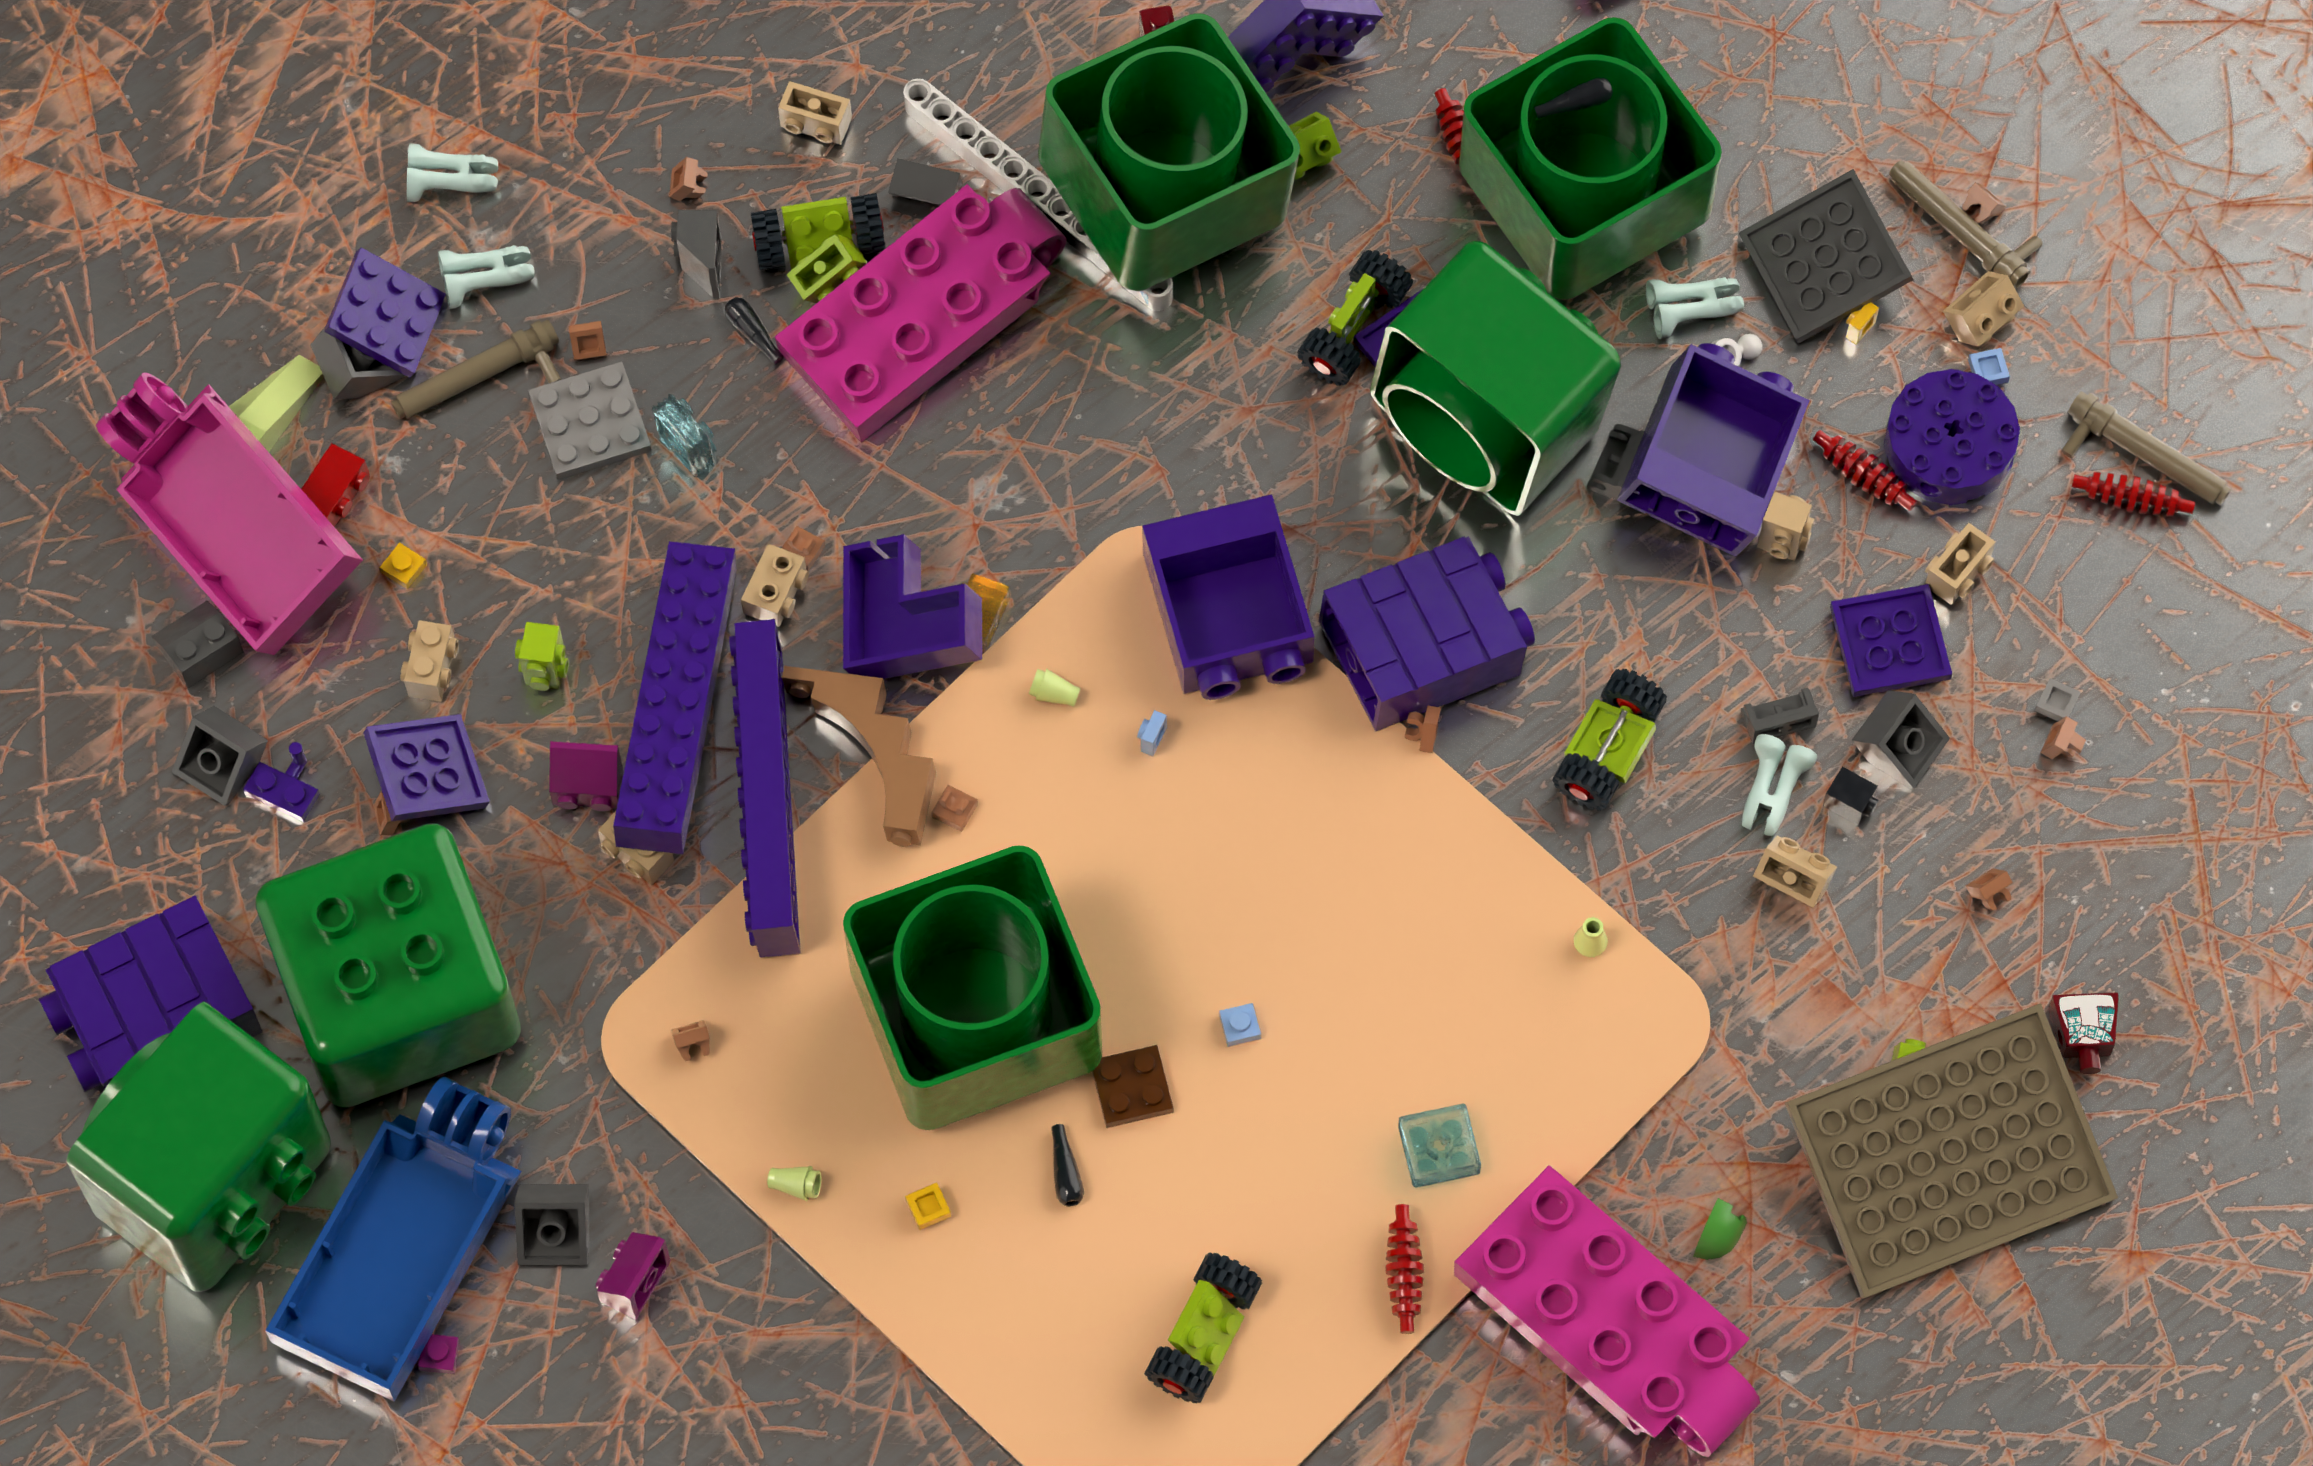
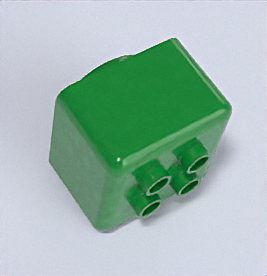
[1038,13,1300,291]
[1459,17,1722,300]
[1370,241,1621,516]
[255,823,521,1107]
[843,845,1102,1130]
[67,1002,331,1292]

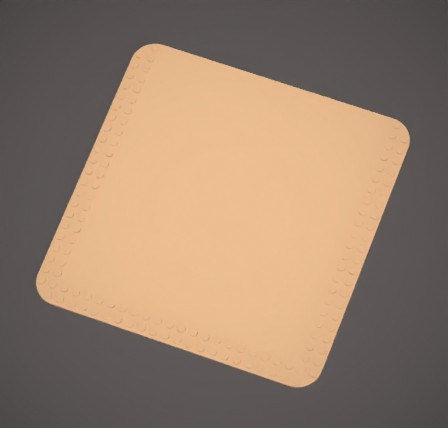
[601,526,1710,1466]

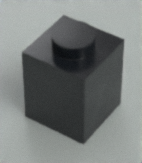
[1823,766,1879,825]

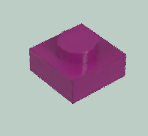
[418,1334,460,1375]

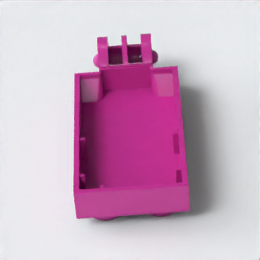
[774,184,1066,443]
[96,373,363,655]
[1454,1165,1760,1457]

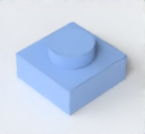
[1968,348,2010,385]
[1137,710,1167,756]
[1219,1003,1261,1047]

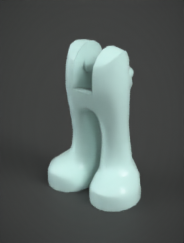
[407,143,499,202]
[438,245,535,309]
[1646,277,1744,339]
[1742,734,1817,836]

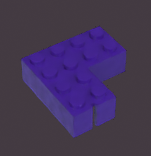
[1228,0,1384,93]
[843,534,982,679]

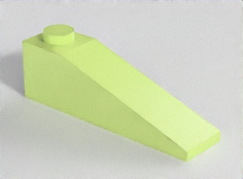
[229,355,324,452]

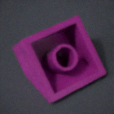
[549,741,624,811]
[596,1232,671,1320]

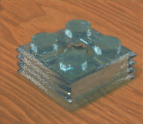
[652,394,717,478]
[1398,1103,1481,1188]

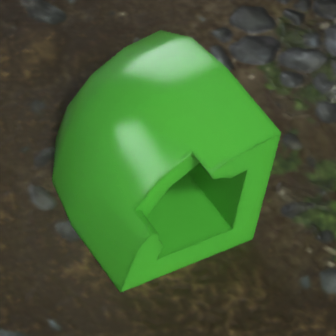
[1693,1198,1747,1260]

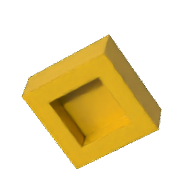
[1846,302,1879,345]
[379,542,427,590]
[905,1182,951,1230]

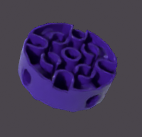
[1883,369,2020,505]

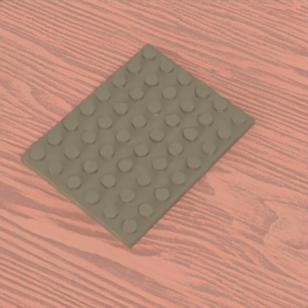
[1785,1003,2118,1299]

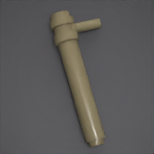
[1889,160,2042,290]
[391,319,562,419]
[2061,391,2231,506]

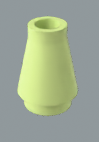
[1029,669,1081,707]
[1574,917,1608,957]
[767,1166,821,1201]

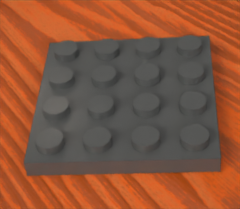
[1739,169,1914,343]

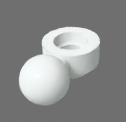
[1711,334,1762,366]

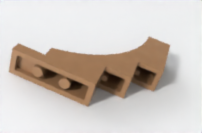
[782,666,936,847]

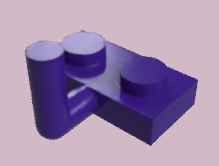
[243,742,320,822]

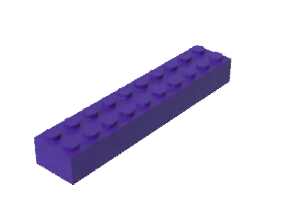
[613,541,737,854]
[729,619,801,958]

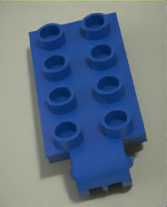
[265,1077,522,1402]

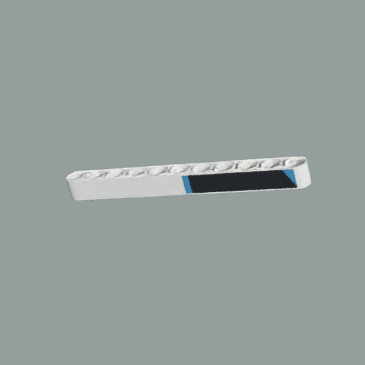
[903,78,1173,311]

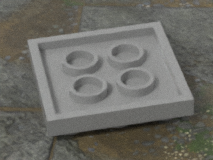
[528,361,652,480]

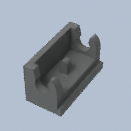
[888,158,963,205]
[1587,424,1644,500]
[1741,688,1819,744]

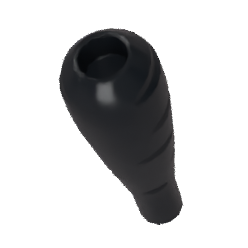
[1533,77,1613,119]
[725,297,784,365]
[1051,1124,1084,1207]

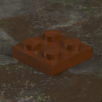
[1092,1045,1174,1128]

